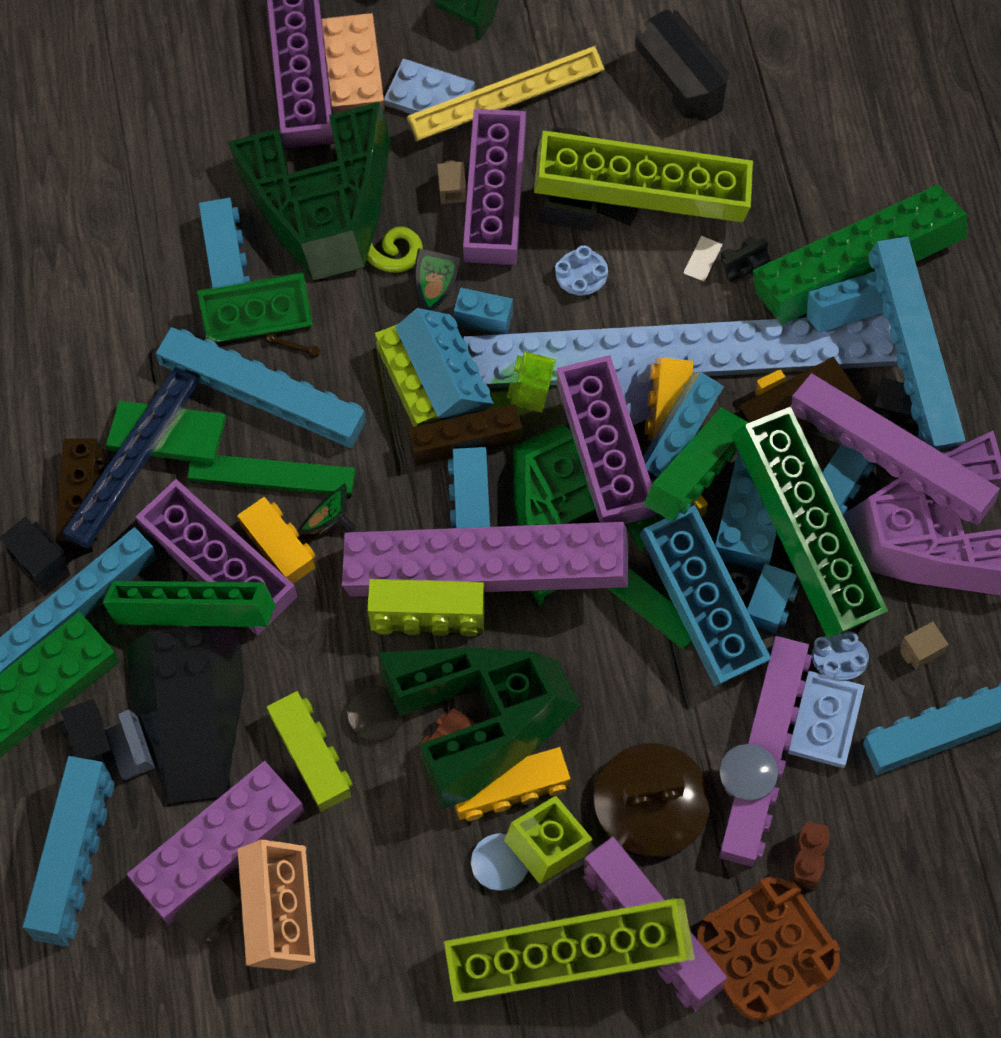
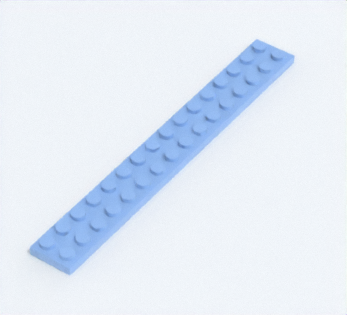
[464,313,898,389]

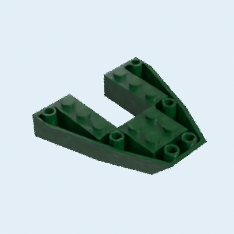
[378,647,581,809]

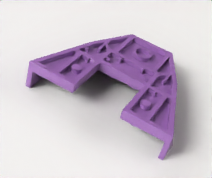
[843,431,1001,595]

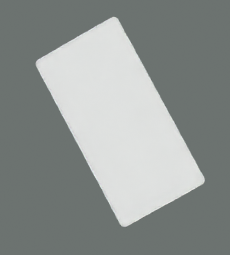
[683,236,722,281]

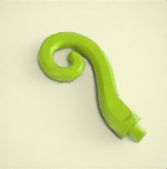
[367,227,423,273]

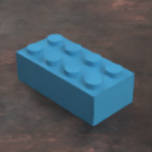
[395,308,494,419]
[715,451,777,570]

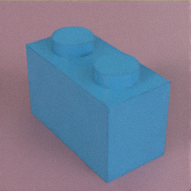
[454,287,513,335]
[747,564,799,634]

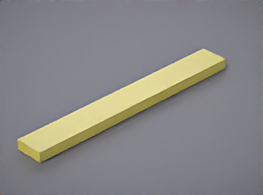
[406,46,605,142]

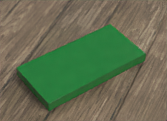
[197,272,313,343]
[106,401,226,464]

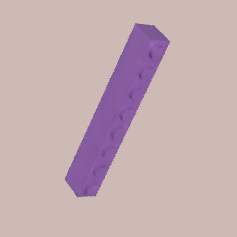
[791,373,1000,526]
[719,636,812,867]

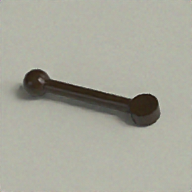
[265,334,320,358]

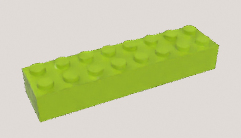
[534,131,753,222]
[444,899,695,1002]

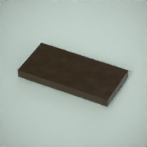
[739,356,862,433]

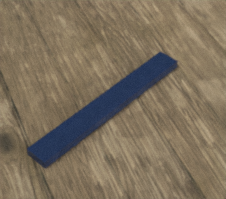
[62,367,200,548]

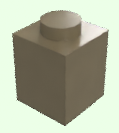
[437,161,467,204]
[900,622,949,670]

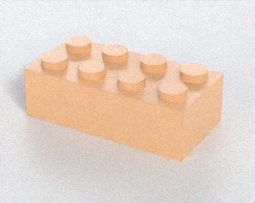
[322,13,385,114]
[238,839,315,970]

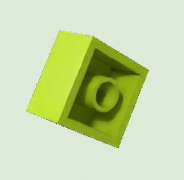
[504,796,593,884]

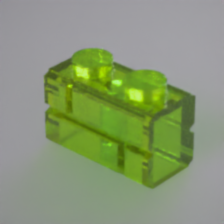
[506,351,556,412]

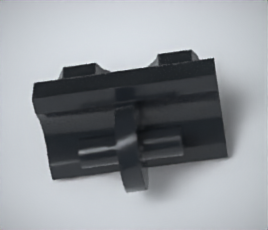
[720,236,771,283]

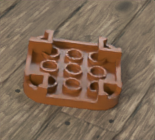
[697,876,840,1021]

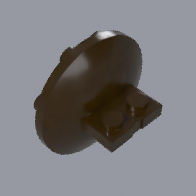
[594,743,711,858]

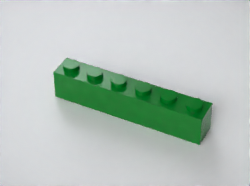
[643,407,749,522]
[103,581,276,627]

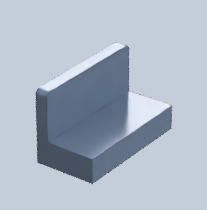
[106,709,156,780]

